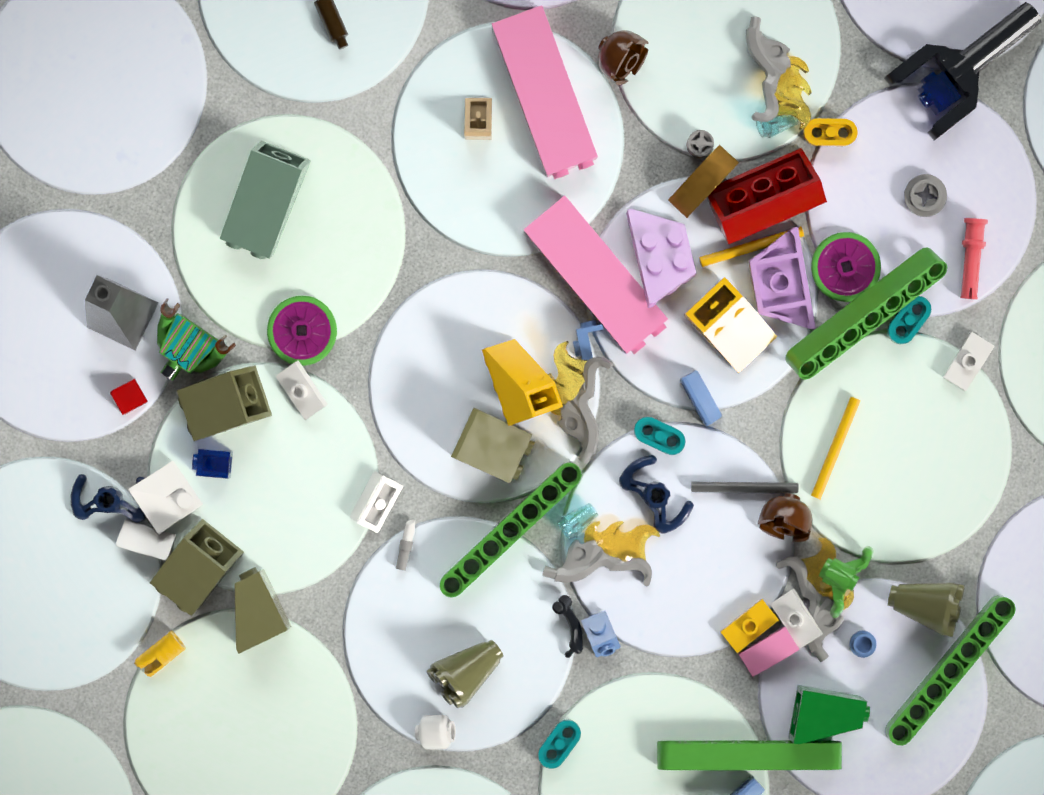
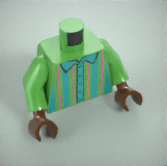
[157,298,236,381]

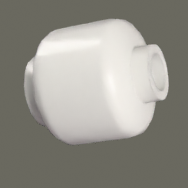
[415,714,456,750]

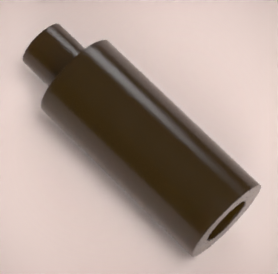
[314,0,349,50]

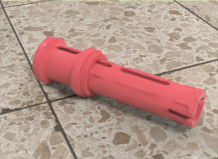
[960,218,988,300]

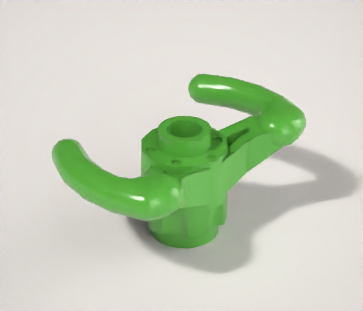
[819,546,874,618]

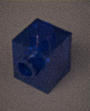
[917,71,961,115]
[192,449,233,479]

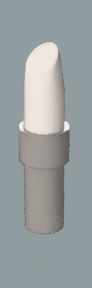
[396,519,415,571]

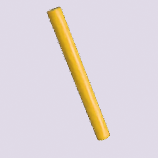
[699,226,804,267]
[811,397,861,500]

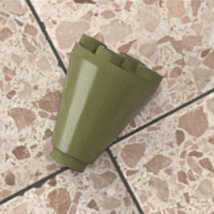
[887,583,965,637]
[426,639,504,708]

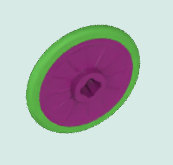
[811,232,881,302]
[267,296,337,366]

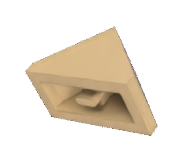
[464,98,492,140]

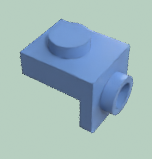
[573,320,603,361]
[581,610,621,657]

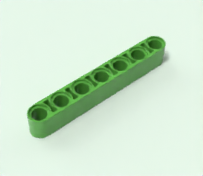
[785,247,948,380]
[440,462,582,598]
[885,595,1016,746]
[657,740,842,770]

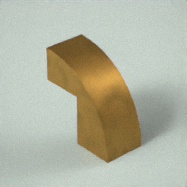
[668,144,739,218]

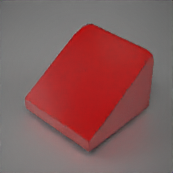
[110,379,148,415]

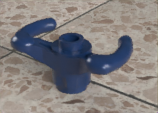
[619,455,694,534]
[70,474,146,522]

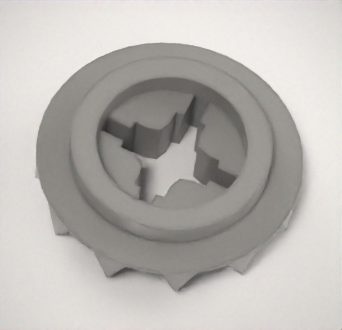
[904,174,947,217]

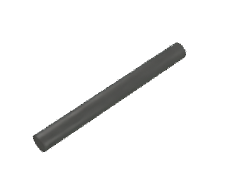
[691,482,799,493]

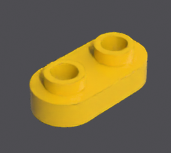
[803,118,858,147]

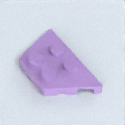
[626,209,696,308]
[748,227,816,329]

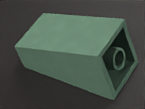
[220,141,311,259]

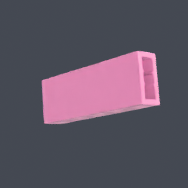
[492,5,598,180]
[523,195,668,354]

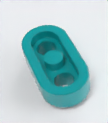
[887,296,932,344]
[634,417,686,455]
[538,719,581,769]

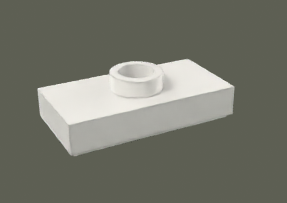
[943,332,994,391]
[276,360,328,420]
[771,589,823,649]

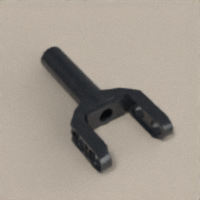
[884,2,1042,141]

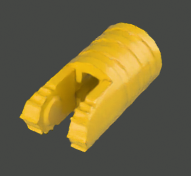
[134,630,186,677]

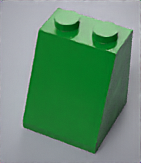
[788,685,870,744]

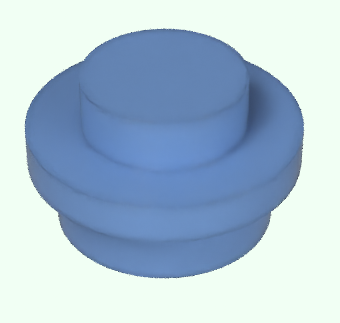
[849,631,877,658]

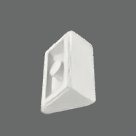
[350,471,403,533]
[115,519,176,561]

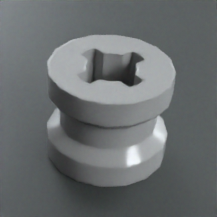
[686,130,714,158]

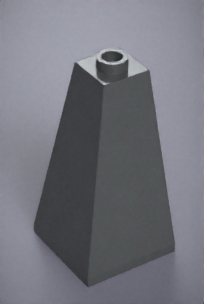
[85,275,159,351]

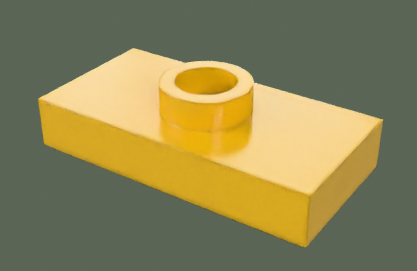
[720,599,779,653]

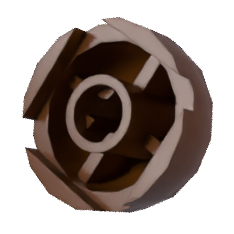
[598,30,649,86]
[758,493,813,542]

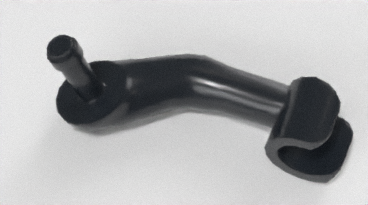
[552,595,583,658]

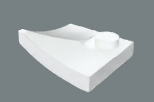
[128,461,203,535]

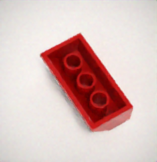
[707,148,827,244]

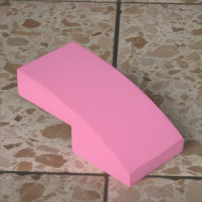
[738,626,799,677]

